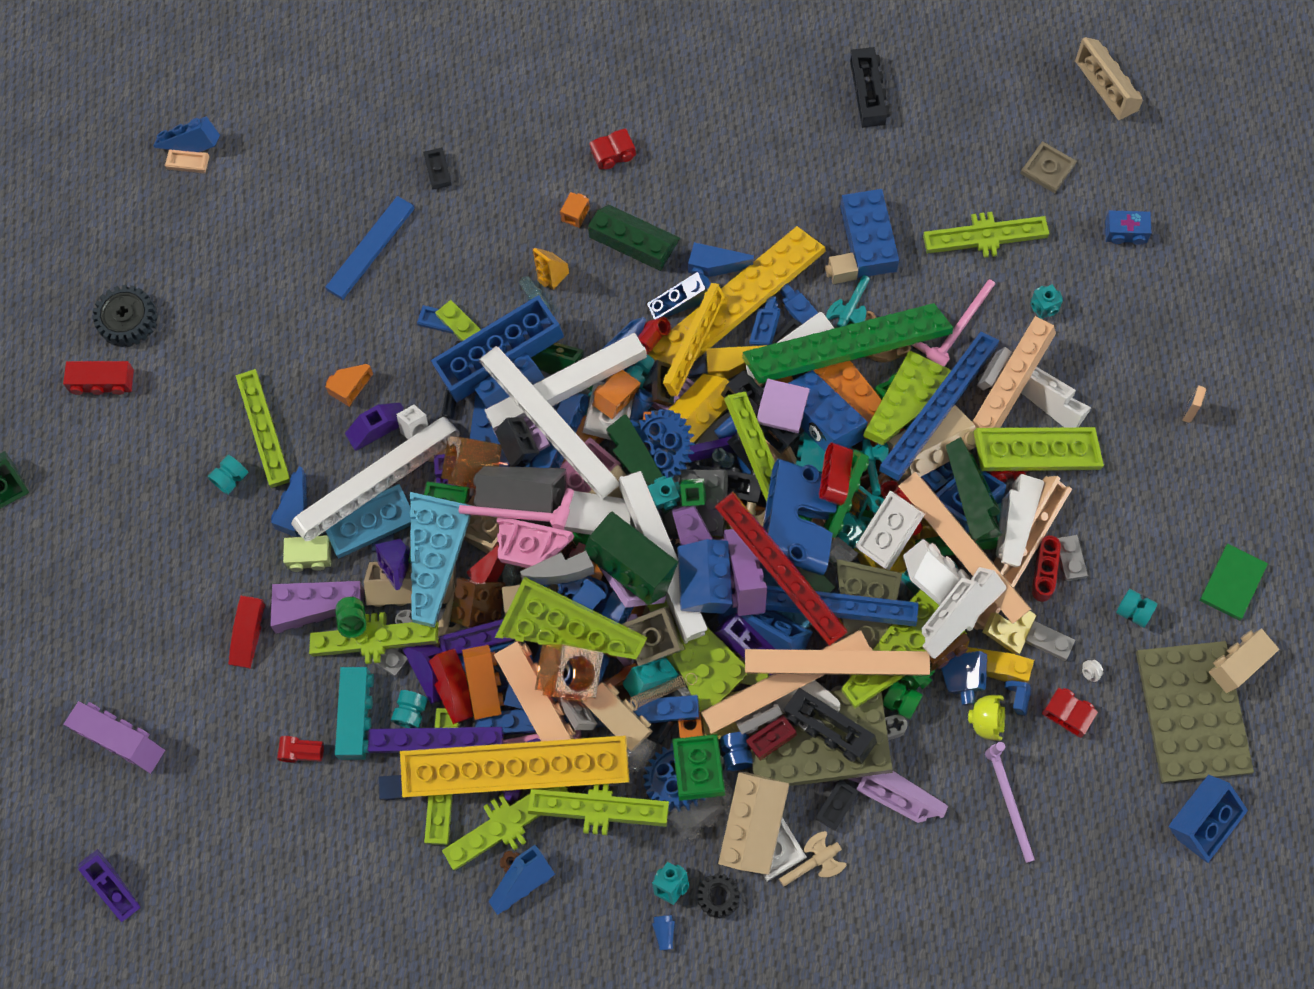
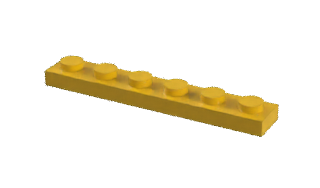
[663,283,725,396]

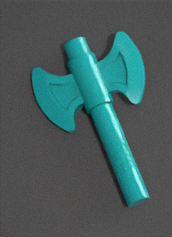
[826,275,870,327]
[850,439,889,496]

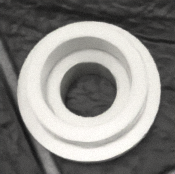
[1082,660,1103,682]

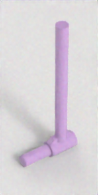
[985,742,1035,863]

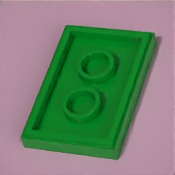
[1199,543,1268,621]
[672,734,725,801]

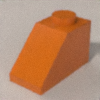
[325,364,373,406]

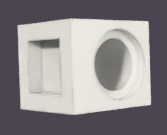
[396,405,428,439]

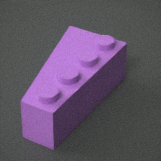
[672,506,714,546]
[721,529,767,616]
[271,581,364,634]
[63,701,165,774]

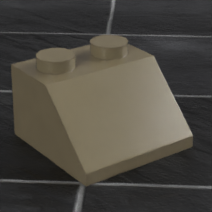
[623,607,685,666]

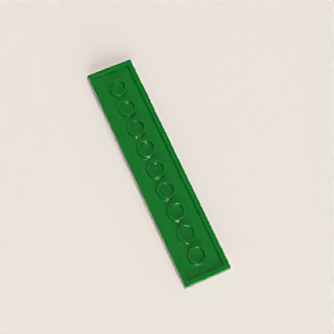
[742,303,953,384]

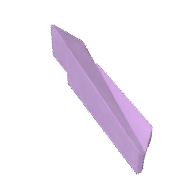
[849,771,948,823]

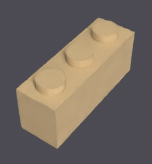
[1209,628,1279,693]
[583,683,653,751]

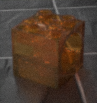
[441,436,502,489]
[535,644,603,702]

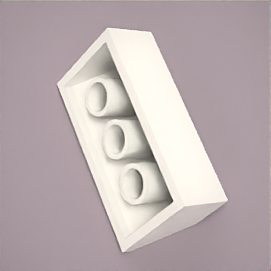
[903,539,979,631]

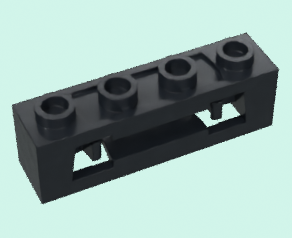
[850,47,890,128]
[721,370,804,454]
[684,461,765,506]
[784,687,877,764]

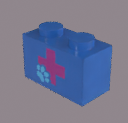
[1105,210,1152,245]

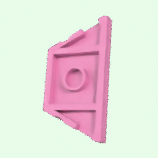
[497,517,574,568]

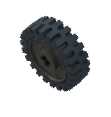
[92,285,158,347]

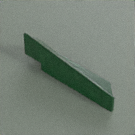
[531,342,593,391]
[606,414,678,515]
[946,437,1002,540]

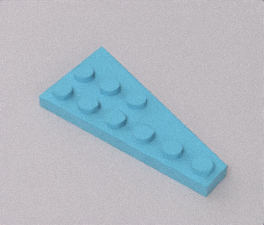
[410,492,471,627]

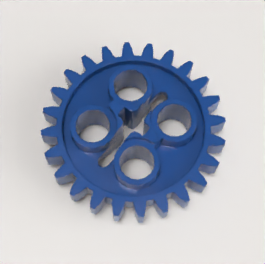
[635,409,695,479]
[643,743,706,812]

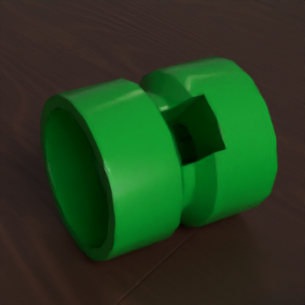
[335,597,367,638]
[883,681,923,720]

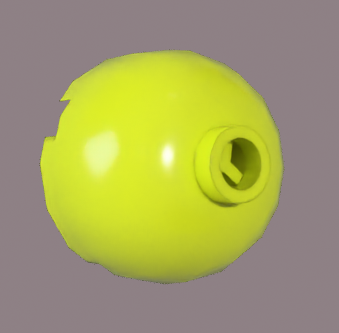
[968,695,1005,741]

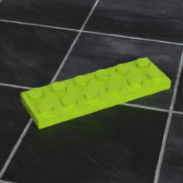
[973,427,1104,471]

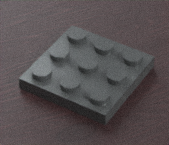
[664,470,728,536]

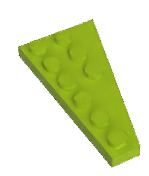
[863,350,951,445]
[495,577,647,659]
[842,589,967,709]
[647,599,748,719]

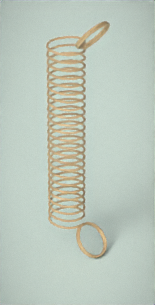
[630,673,697,711]

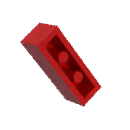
[63,361,134,395]

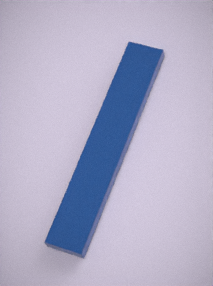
[325,196,414,300]

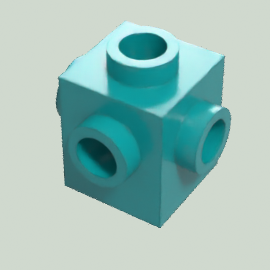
[1030,284,1063,319]
[647,476,681,510]
[836,512,867,549]
[652,862,689,905]

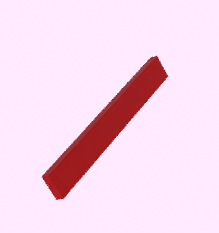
[715,492,848,646]

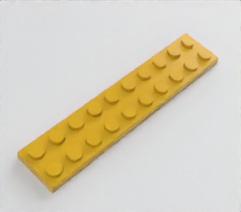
[647,226,826,365]
[400,735,629,797]

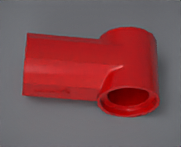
[638,317,671,354]
[277,736,324,763]

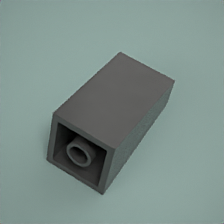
[474,466,566,525]

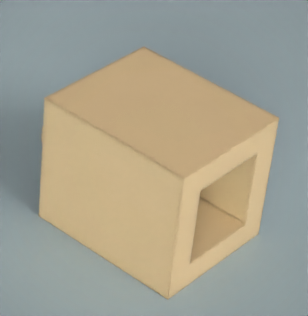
[825,252,858,284]

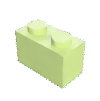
[283,536,331,572]

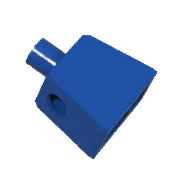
[942,651,987,706]

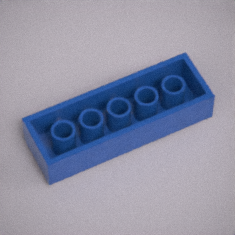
[430,295,564,403]

